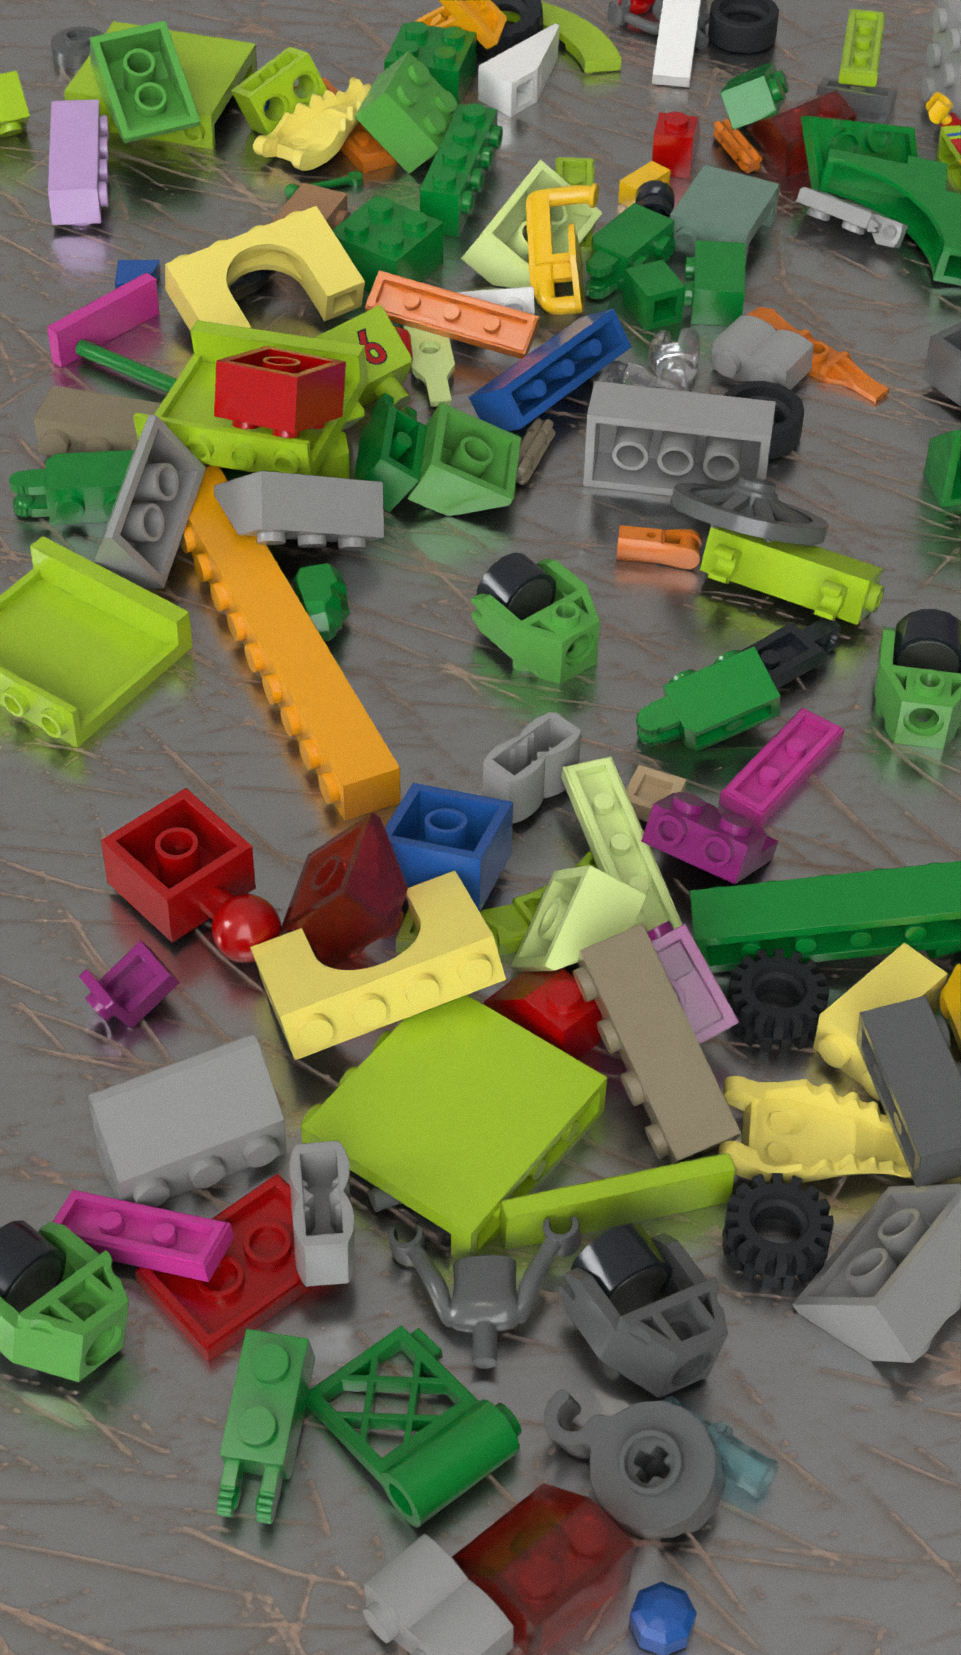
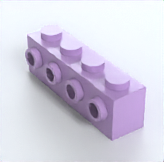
[48,99,109,226]

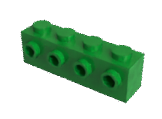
[420,103,503,237]

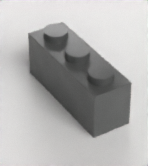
[857,996,961,1188]

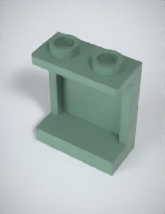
[670,165,780,264]

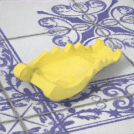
[253,77,371,171]
[718,1076,913,1184]

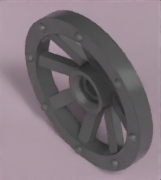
[670,475,829,547]

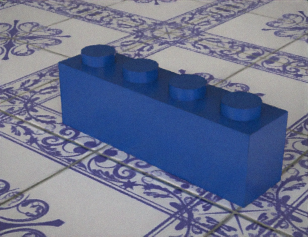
[468,308,632,431]

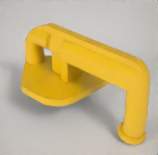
[526,183,599,316]

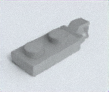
[796,187,908,248]

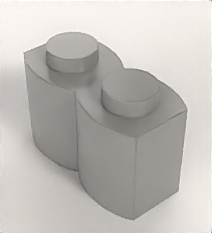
[711,315,814,390]
[482,712,581,824]
[289,1141,355,1287]
[363,1534,514,1655]

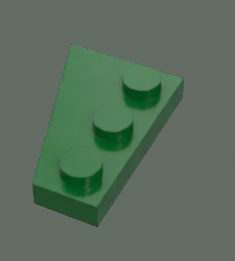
[801,116,918,194]

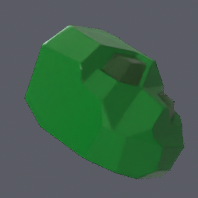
[294,563,351,641]

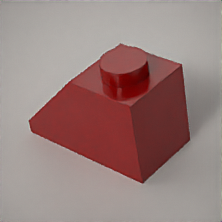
[652,112,700,179]
[484,969,602,1059]

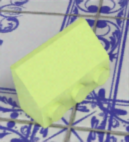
[461,159,602,288]

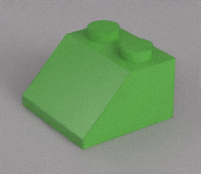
[408,402,521,517]

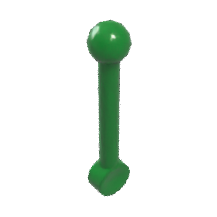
[284,171,363,199]

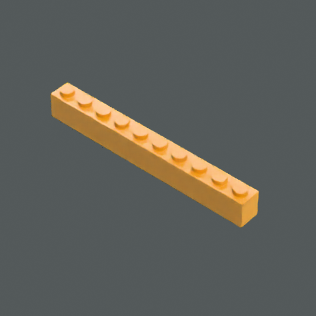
[180,465,401,821]

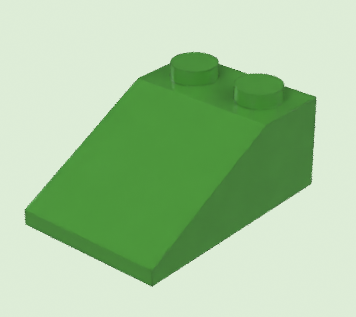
[90,20,201,143]

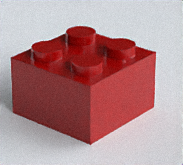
[214,346,346,438]

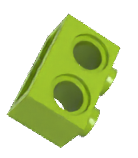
[231,46,327,135]

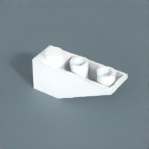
[478,23,559,117]

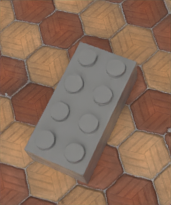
[583,381,776,496]

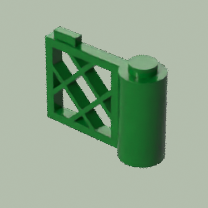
[306,1325,522,1527]

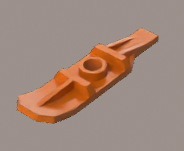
[747,307,889,403]

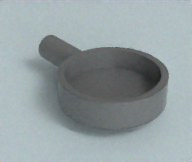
[51,27,104,70]

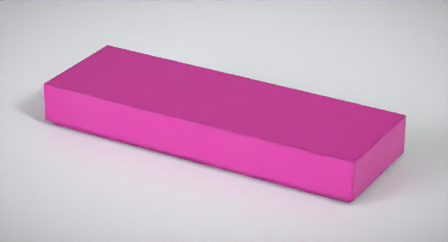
[47,273,159,368]
[719,707,844,827]
[52,1190,234,1282]

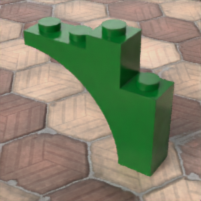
[819,148,961,286]

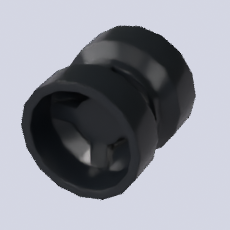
[635,180,675,218]

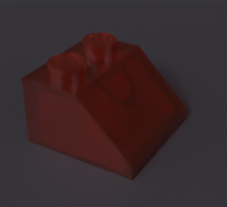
[747,90,857,178]
[279,812,408,968]
[451,1483,635,1655]

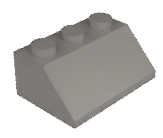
[93,415,206,588]
[214,471,384,551]
[88,1034,287,1207]
[792,1184,961,1363]

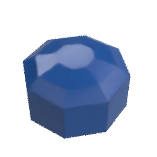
[629,1581,697,1655]

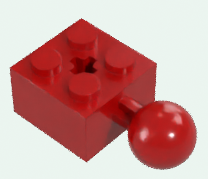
[101,788,282,963]

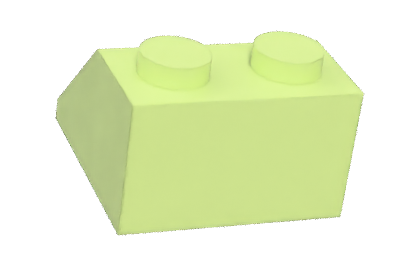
[510,865,647,972]

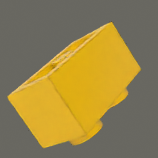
[618,161,671,207]

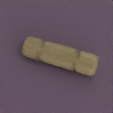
[516,418,556,485]

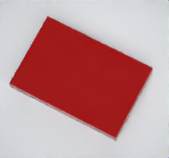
[135,1173,315,1363]

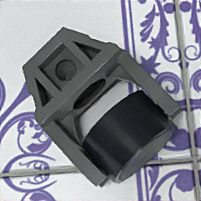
[559,1223,728,1398]

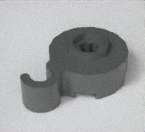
[544,1389,726,1541]

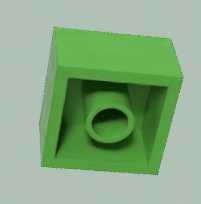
[354,51,459,174]

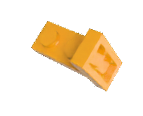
[415,0,507,49]

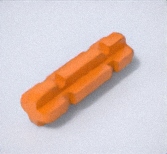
[713,118,762,174]

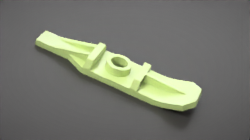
[403,325,455,407]

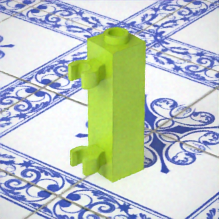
[700,527,885,625]

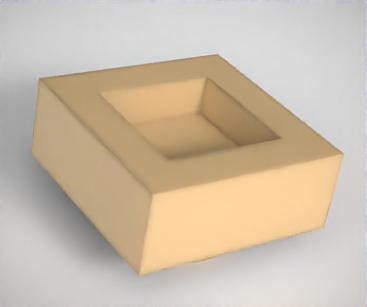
[626,765,687,822]

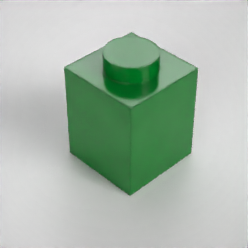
[623,259,686,331]

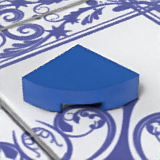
[115,260,161,289]

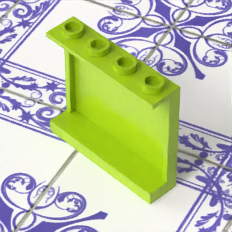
[64,21,257,149]
[133,320,369,476]
[0,536,193,748]
[300,995,607,1259]

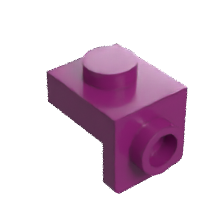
[79,940,180,1028]

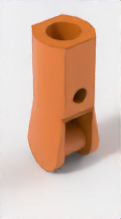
[616,525,702,569]

